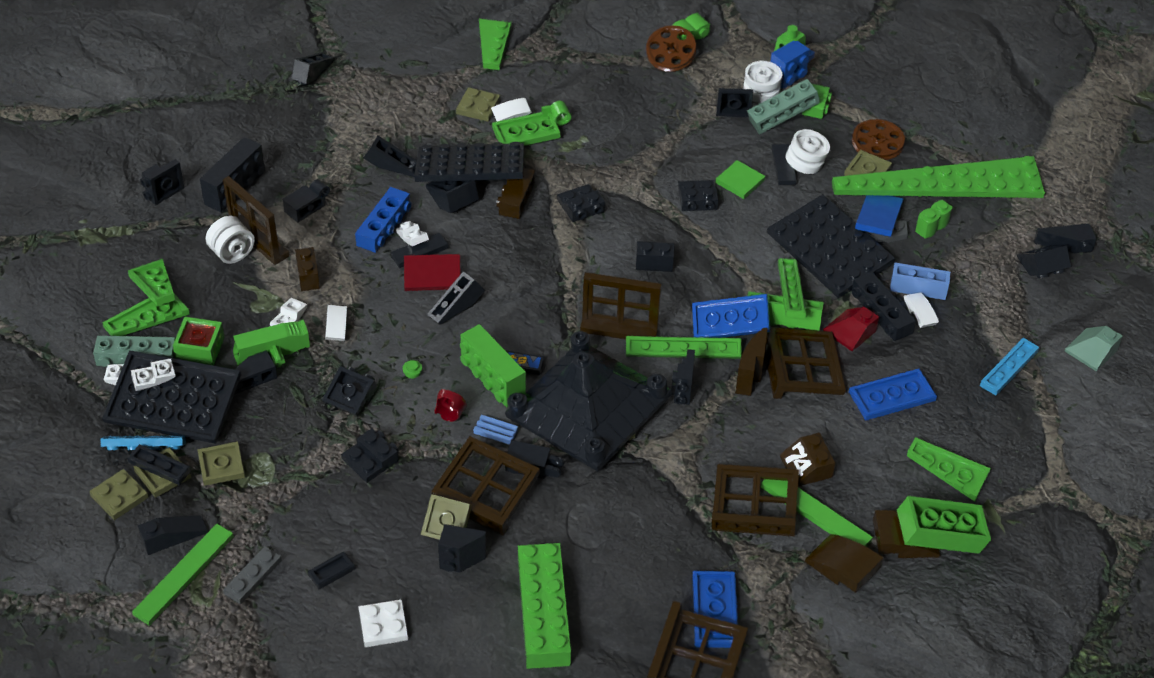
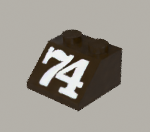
[780,432,835,487]

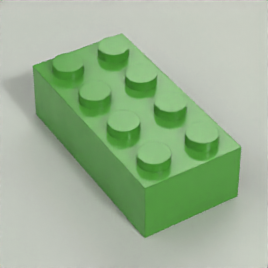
[460,324,526,408]
[897,496,991,554]

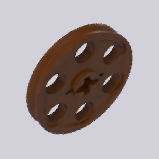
[646,25,696,72]
[852,119,905,160]

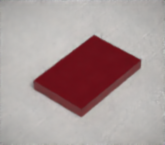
[404,254,460,291]

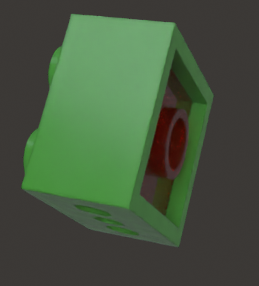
[173,317,225,366]

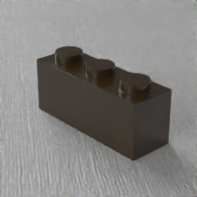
[496,168,535,219]

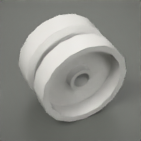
[743,61,782,103]
[786,129,830,174]
[205,216,254,264]

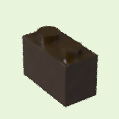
[295,247,320,292]

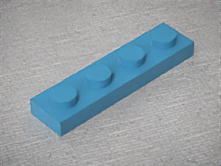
[980,338,1039,396]
[101,436,186,450]

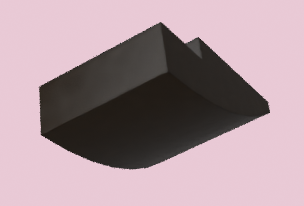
[735,328,768,396]
[873,510,940,558]
[805,534,883,593]

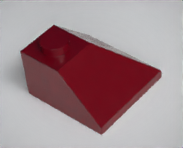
[823,307,879,352]

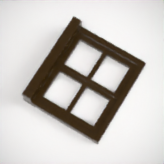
[223,176,290,265]
[580,272,661,340]
[764,327,846,399]
[431,436,540,536]
[711,464,799,537]
[647,601,748,678]

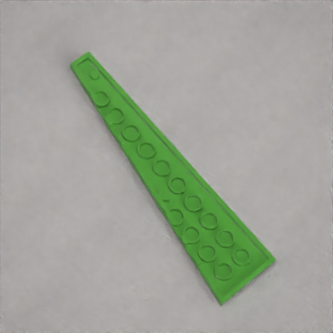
[832,156,1045,198]

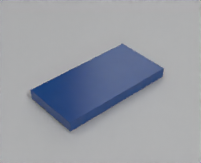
[855,195,903,237]
[692,294,770,338]
[849,368,937,421]
[692,571,738,648]

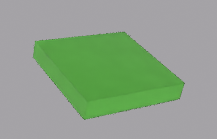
[715,160,765,199]

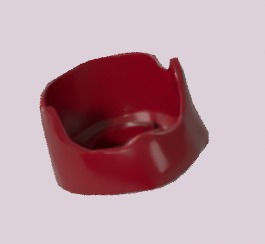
[434,389,467,422]

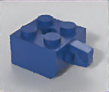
[771,41,815,89]

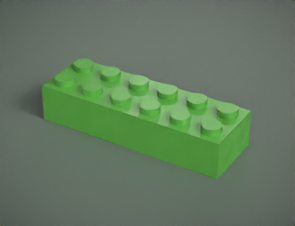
[518,543,571,669]

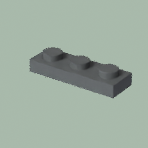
[223,546,282,605]

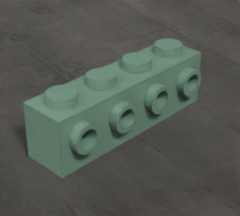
[747,79,820,134]
[93,336,175,367]

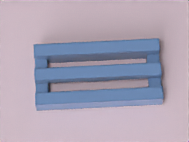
[473,415,518,445]

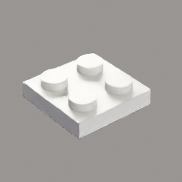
[359,600,408,647]

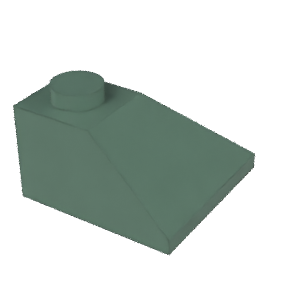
[1064,326,1122,371]

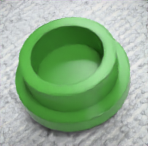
[403,360,422,379]

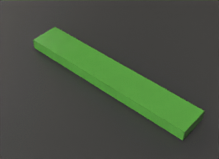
[778,258,806,319]
[626,336,741,359]
[760,479,873,547]
[132,524,234,626]

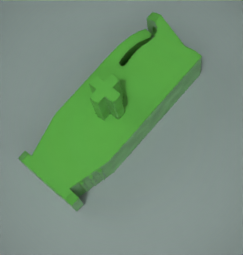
[233,320,310,367]

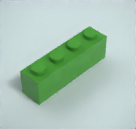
[747,291,824,331]

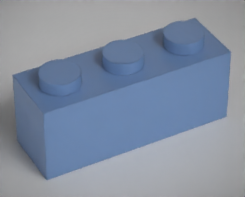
[889,263,950,300]

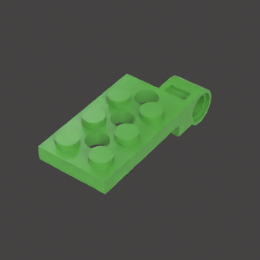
[492,101,571,146]

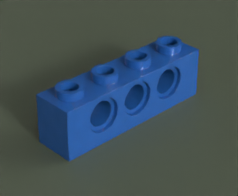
[355,187,412,253]

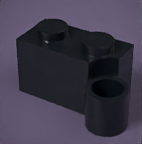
[282,179,330,223]

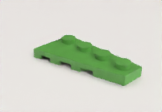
[479,19,511,70]
[128,259,175,306]
[102,294,190,336]
[907,437,991,502]

